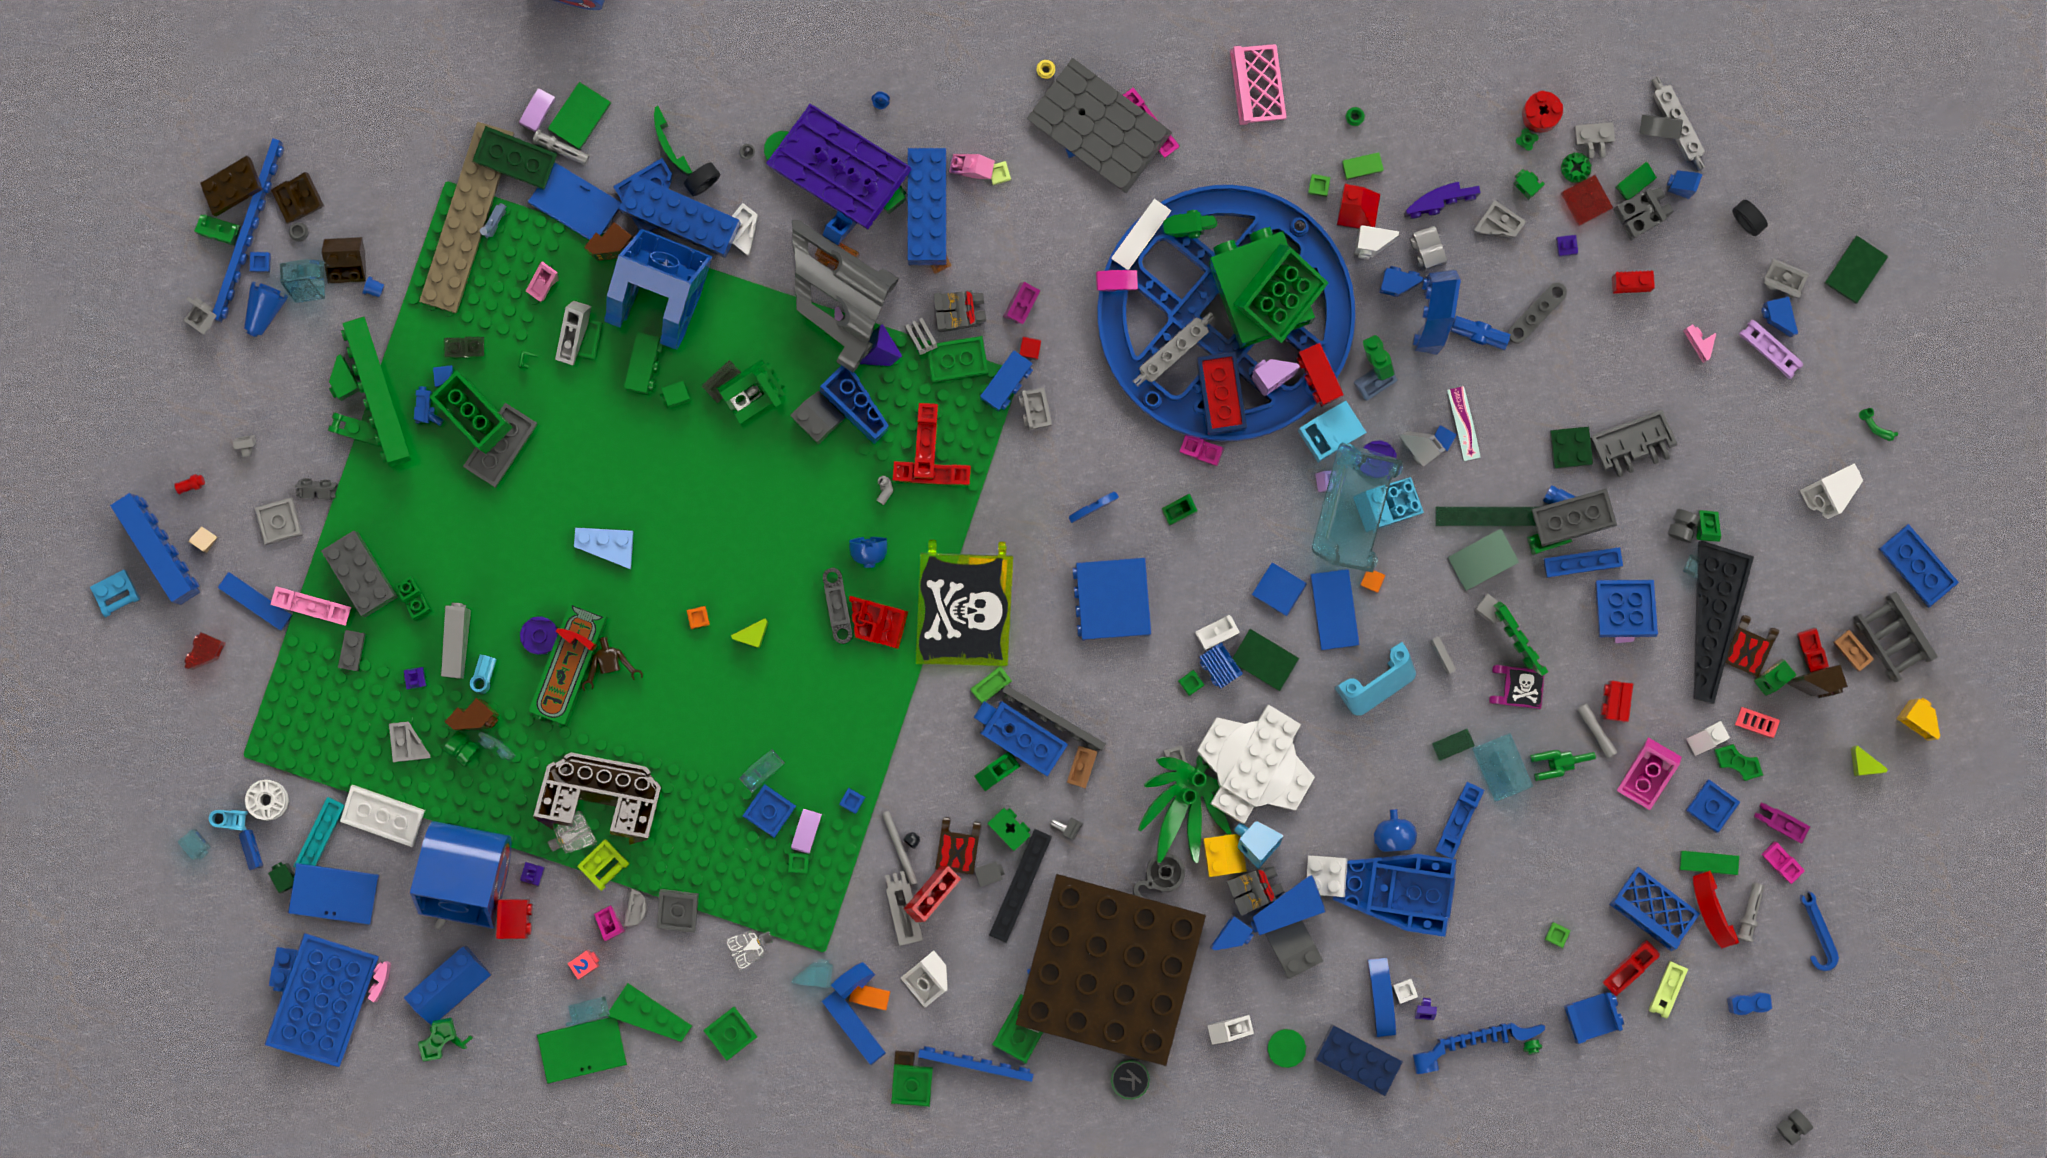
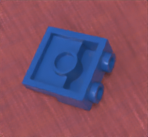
[269,947,298,992]

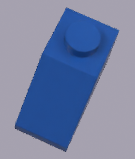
[1667,170,1703,199]
[1762,297,1798,337]

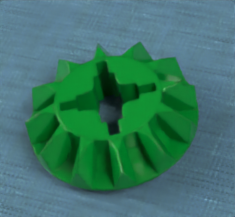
[1561,152,1592,183]

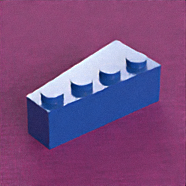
[820,365,889,444]

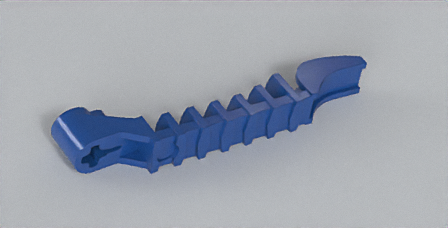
[1413,1023,1545,1074]

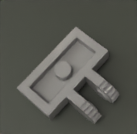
[1574,122,1615,158]

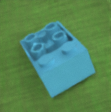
[1298,401,1367,463]
[1354,477,1424,533]

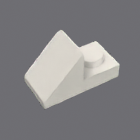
[1686,721,1730,756]

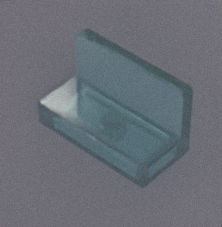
[566,996,610,1027]

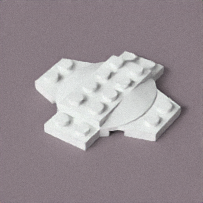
[1197,704,1315,824]

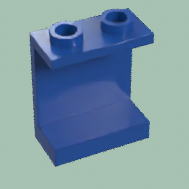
[1564,992,1624,1044]

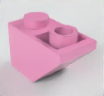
[949,154,995,179]

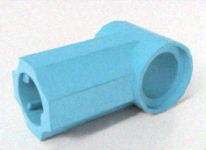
[470,654,497,694]

